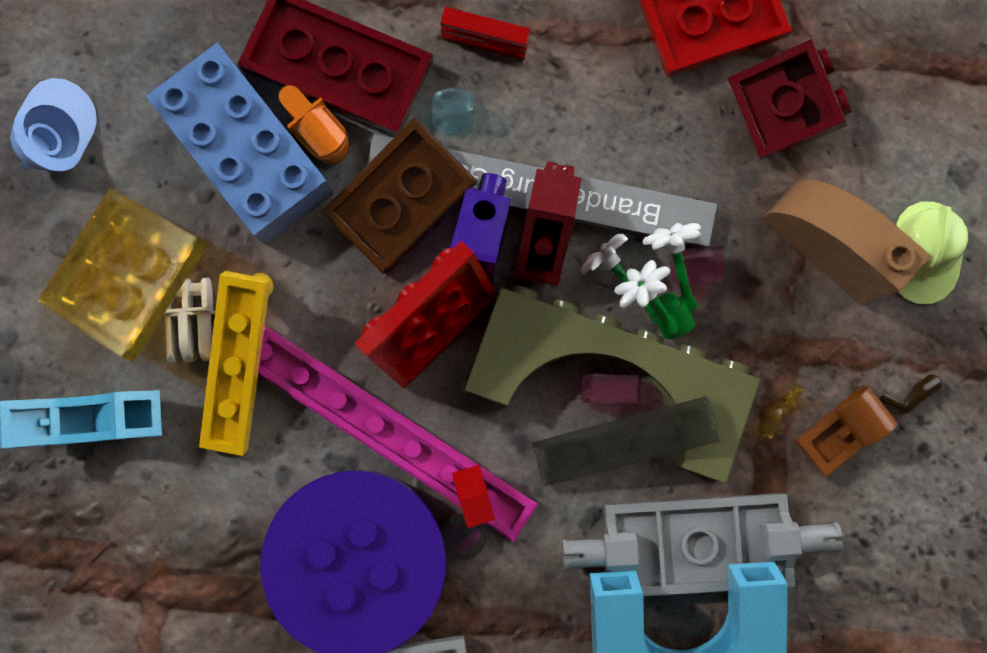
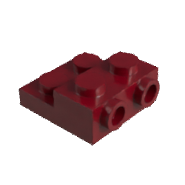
[728,39,852,160]

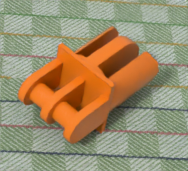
[279,85,350,165]

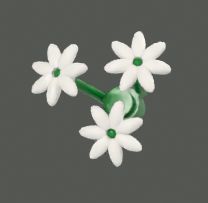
[581,223,701,340]

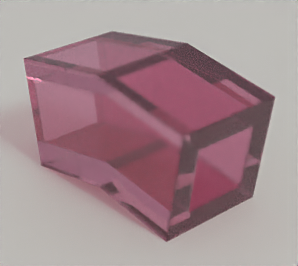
[669,246,725,287]
[581,374,638,404]

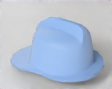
[10,78,97,172]

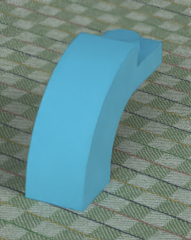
[0,390,162,449]

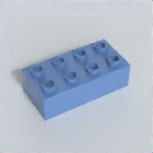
[145,43,334,245]

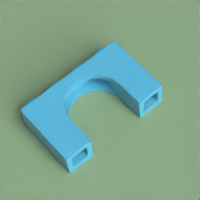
[590,561,788,653]

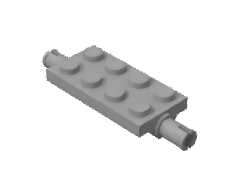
[562,493,843,596]

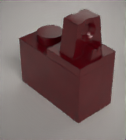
[514,161,582,286]

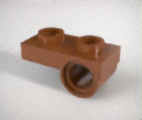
[793,385,898,476]

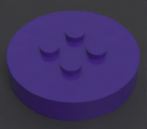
[261,470,447,653]

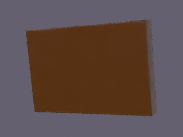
[321,117,478,275]

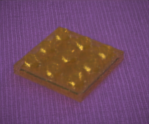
[38,188,208,363]

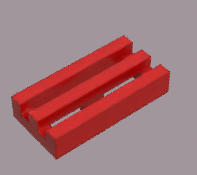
[440,7,530,60]

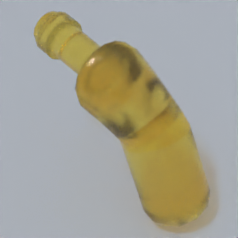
[758,385,803,439]

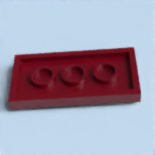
[237,0,433,136]

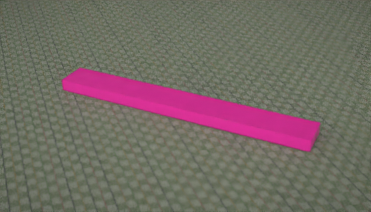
[258,325,538,543]

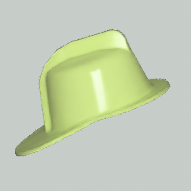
[896,202,968,304]

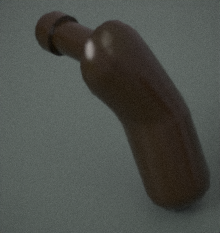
[879,374,942,414]

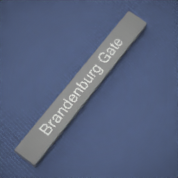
[367,134,717,249]

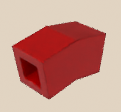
[452,465,496,528]

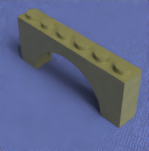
[465,285,760,483]

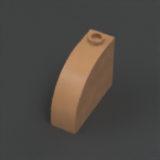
[762,180,931,305]

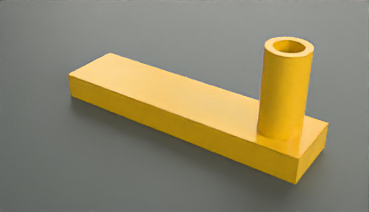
[199,271,274,456]

